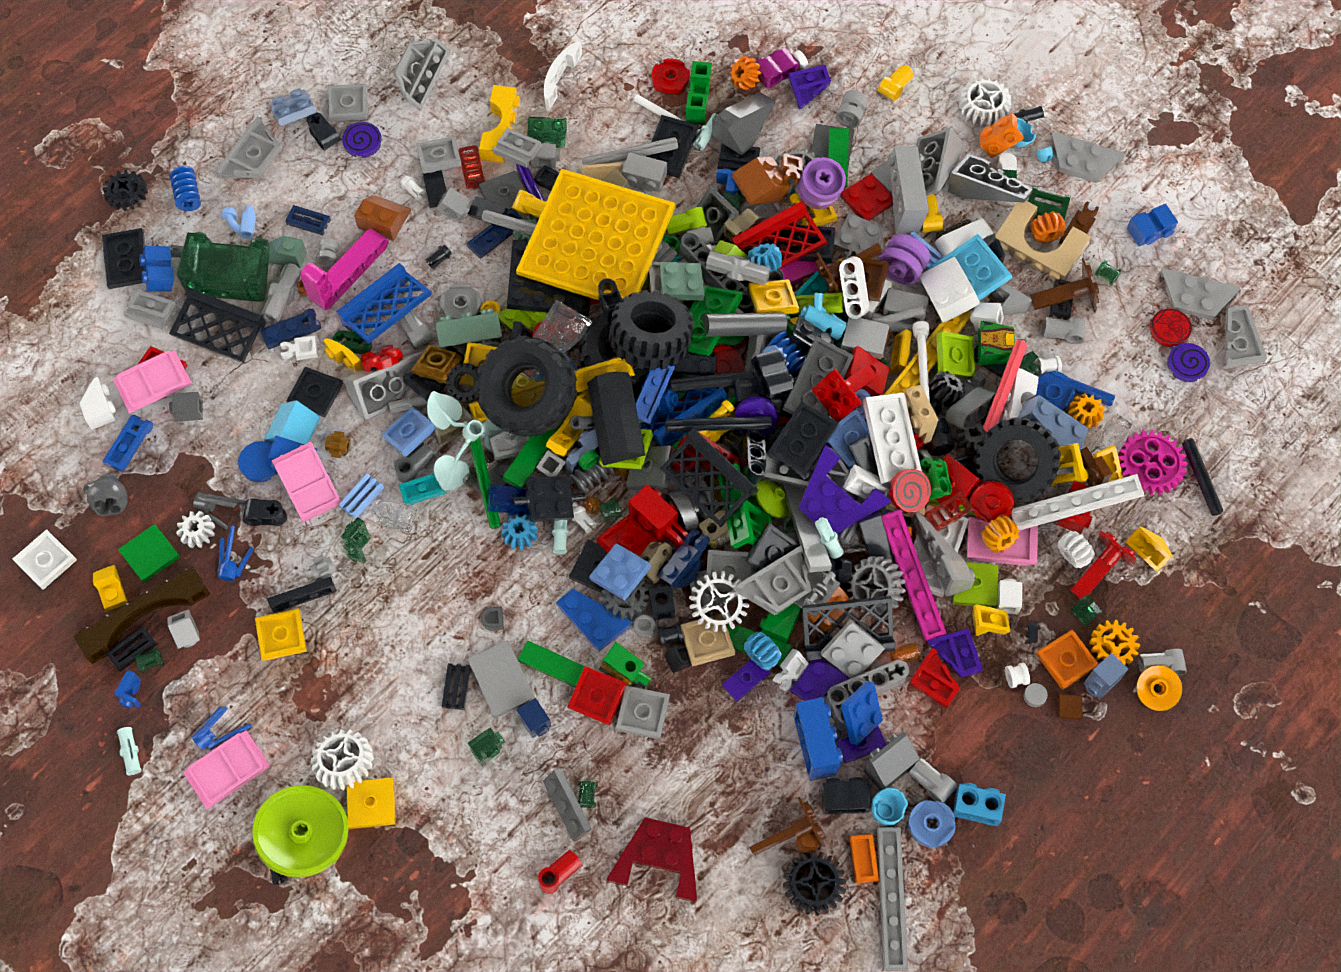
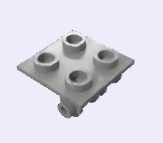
[794,559,840,618]

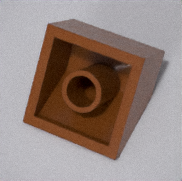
[731,157,791,204]
[354,195,411,242]

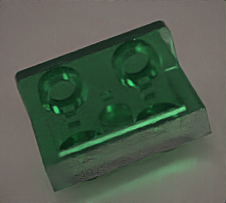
[526,116,567,148]
[340,517,371,564]

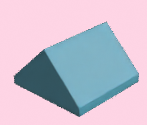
[264,401,320,444]

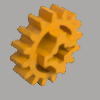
[1089,620,1140,665]

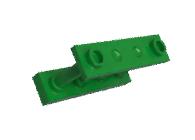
[718,463,772,549]

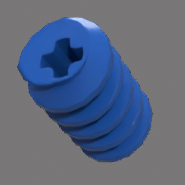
[170,166,201,212]
[768,331,806,378]

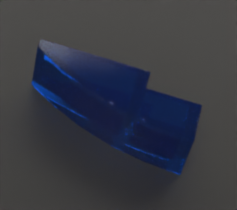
[487,485,529,517]

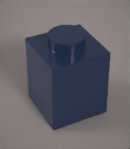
[516,698,551,738]

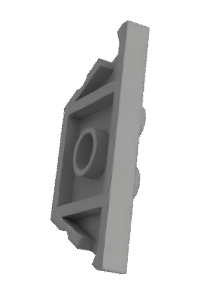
[215,116,282,178]
[1051,132,1126,183]
[1160,268,1240,320]
[733,545,811,615]

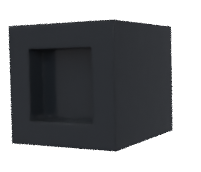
[649,584,675,621]

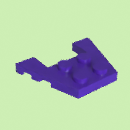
[798,446,891,534]

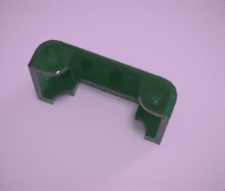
[177,232,270,302]

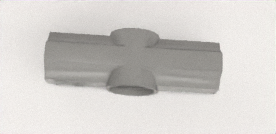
[706,251,770,286]
[261,263,302,324]

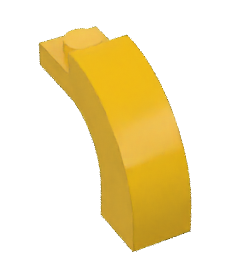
[546,391,593,457]

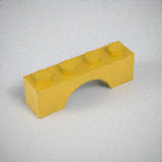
[479,85,520,163]

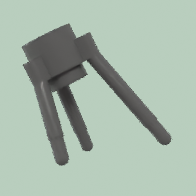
[193,492,246,529]

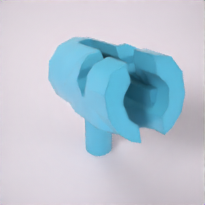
[798,293,847,340]

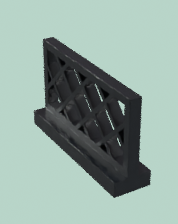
[169,288,267,363]
[660,428,759,527]
[802,596,895,660]

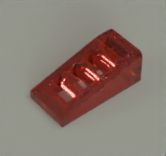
[458,145,485,189]
[924,491,974,532]

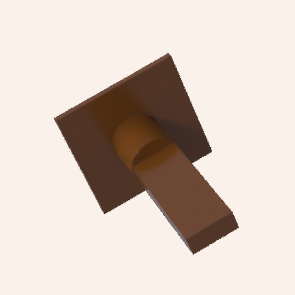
[815,243,882,293]
[1030,258,1099,312]
[749,797,826,855]

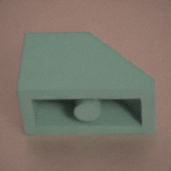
[262,236,307,269]

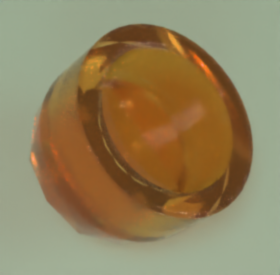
[583,496,601,515]

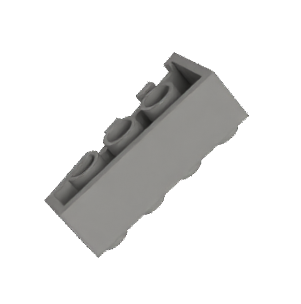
[888,146,929,235]

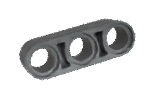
[946,387,996,430]

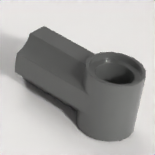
[394,443,436,483]

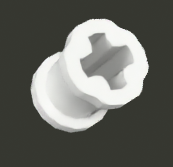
[1036,355,1062,376]

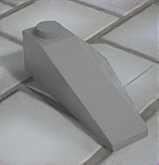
[916,127,963,196]
[343,351,424,420]
[912,511,975,597]

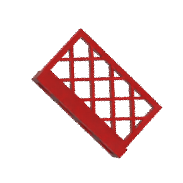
[732,201,827,269]

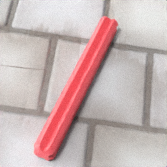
[983,340,1027,432]

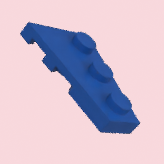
[556,589,633,652]

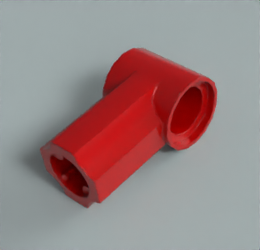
[538,849,583,894]

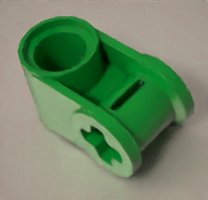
[920,457,952,501]

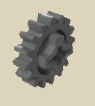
[601,580,649,620]

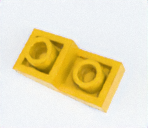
[323,338,363,373]

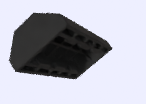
[587,372,645,465]

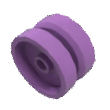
[797,157,846,209]
[878,234,931,285]

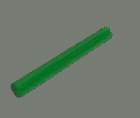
[469,437,501,529]

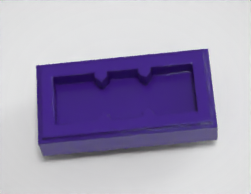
[722,660,770,702]
[836,726,887,764]

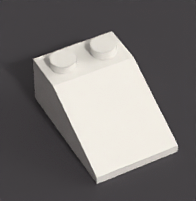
[920,257,980,323]

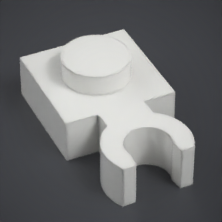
[280,336,318,360]
[773,649,809,691]

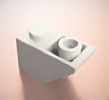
[79,377,117,430]

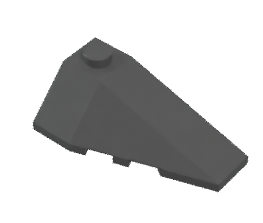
[711,92,775,155]
[948,153,1033,203]

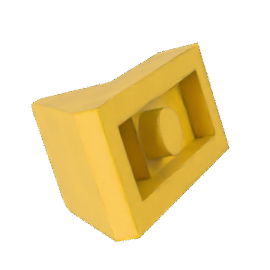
[93,565,128,612]
[972,604,1010,636]

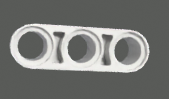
[935,219,995,257]
[839,257,869,319]

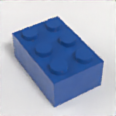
[793,697,843,781]

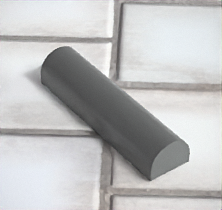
[702,312,787,337]

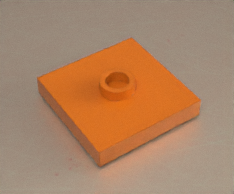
[1036,629,1099,690]

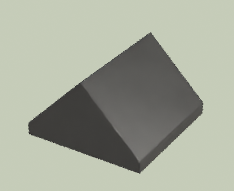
[696,187,739,244]

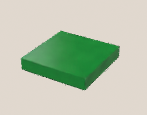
[118,524,180,583]

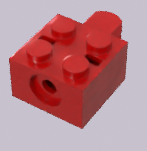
[628,484,688,548]

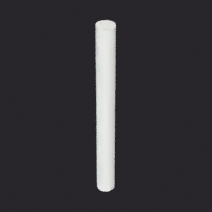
[634,94,701,137]

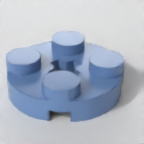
[908,800,955,849]

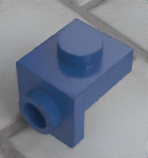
[716,169,739,202]
[655,385,678,414]

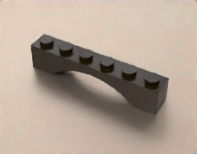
[74,567,211,664]

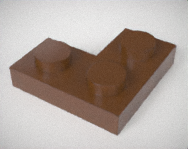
[1080,447,1112,487]

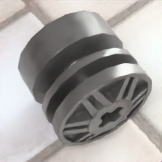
[666,478,719,533]

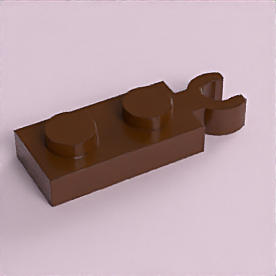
[1059,201,1099,244]

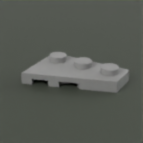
[1225,305,1267,368]

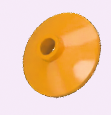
[1136,666,1182,711]

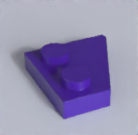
[788,65,831,109]
[927,628,983,678]
[790,659,851,701]

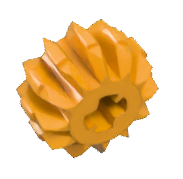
[1068,393,1105,429]
[981,516,1020,553]

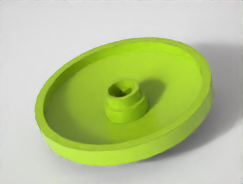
[252,785,348,877]

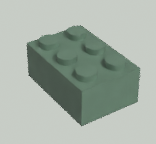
[435,308,502,347]

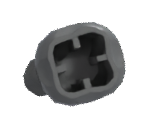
[83,474,128,516]

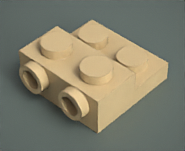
[904,385,938,444]

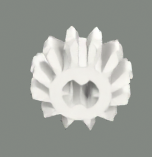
[177,511,215,548]
[1057,531,1095,568]

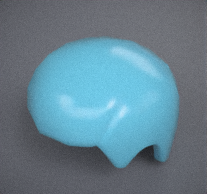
[1013,118,1036,148]
[871,788,908,825]

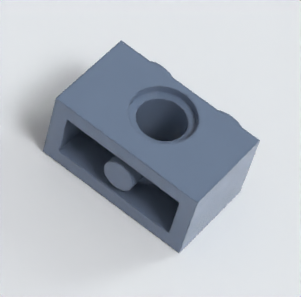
[1083,653,1128,700]

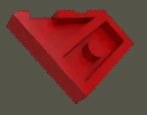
[909,648,960,708]

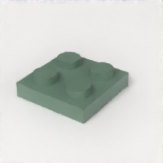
[659,262,704,300]

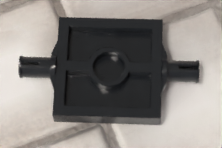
[512,476,586,522]

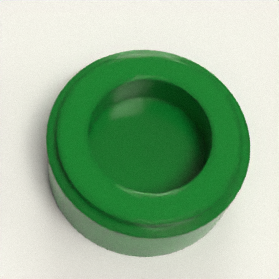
[578,449,600,470]

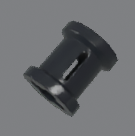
[658,622,683,646]

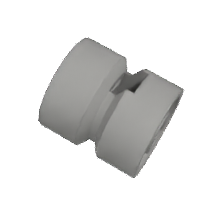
[836,90,868,128]

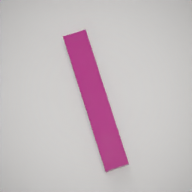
[881,509,947,641]

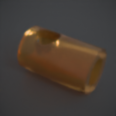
[890,642,921,662]

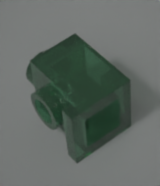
[468,727,505,767]

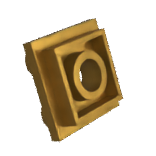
[411,345,463,383]

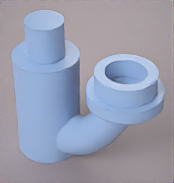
[221,206,256,239]

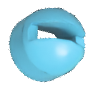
[1036,147,1053,162]

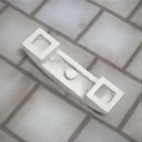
[544,41,582,111]

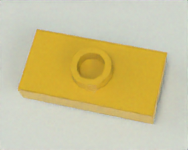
[889,329,912,375]

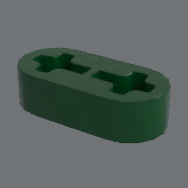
[333,330,373,354]

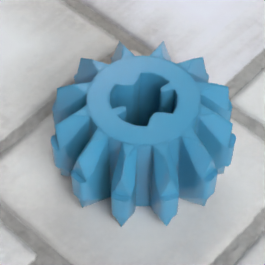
[747,243,782,272]
[501,513,538,551]
[744,632,781,670]

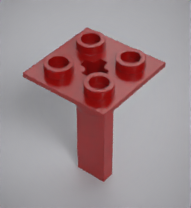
[811,364,878,422]
[1070,531,1136,601]

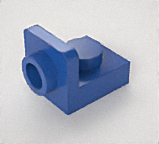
[114,670,141,709]

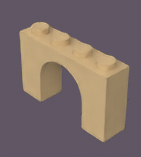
[994,201,1091,281]

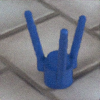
[217,526,253,581]
[191,706,252,750]

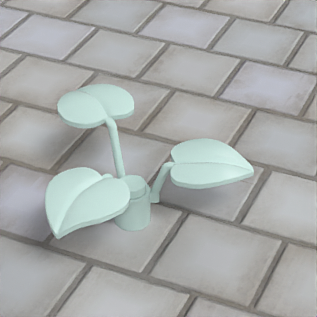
[427,391,504,491]

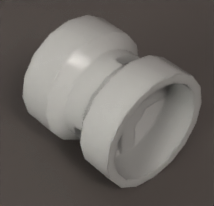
[316,238,339,266]

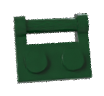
[1028,186,1071,221]

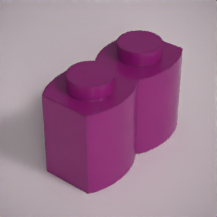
[756,48,799,88]

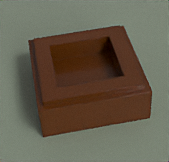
[1058,694,1083,720]

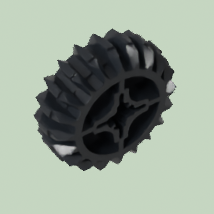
[783,851,847,916]

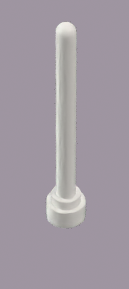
[912,321,930,402]

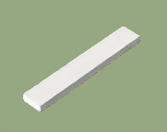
[1010,474,1144,530]

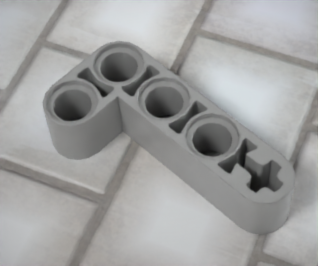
[826,660,909,732]

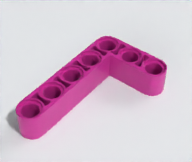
[301,228,389,310]

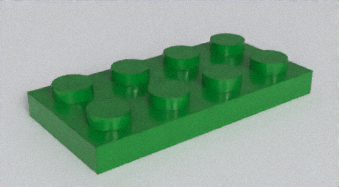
[688,285,743,356]

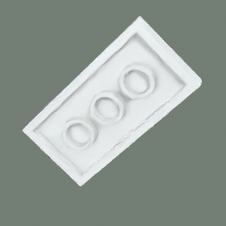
[862,393,922,484]
[914,505,969,597]

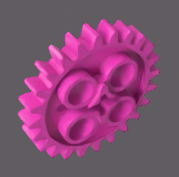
[1117,430,1188,496]

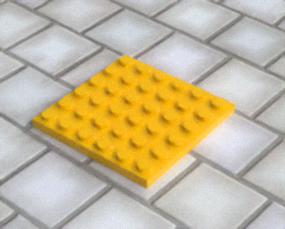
[516,169,676,300]

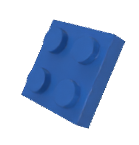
[841,681,883,745]

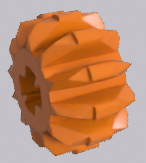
[728,56,761,90]
[1030,211,1066,244]

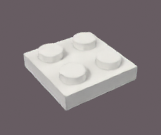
[13,529,77,590]

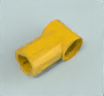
[877,65,914,102]
[511,190,546,218]
[921,194,943,233]

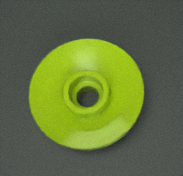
[756,480,790,518]

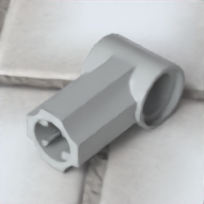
[399,310,433,349]
[1043,317,1085,344]
[1138,649,1187,676]
[909,758,957,803]

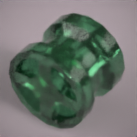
[598,497,622,523]

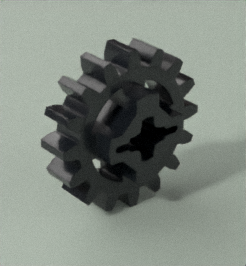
[102,170,148,211]

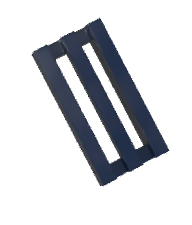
[285,205,331,236]

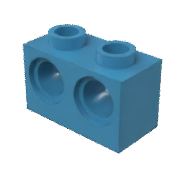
[953,783,1006,827]

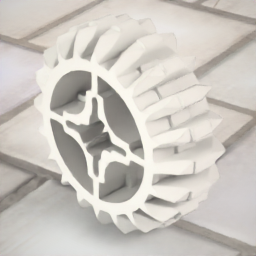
[959,77,1012,127]
[689,572,749,632]
[311,729,374,791]

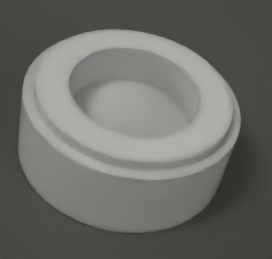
[633,615,655,638]
[1024,683,1048,707]

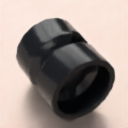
[925,417,955,457]
[823,555,852,586]

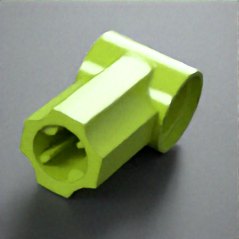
[667,207,707,235]

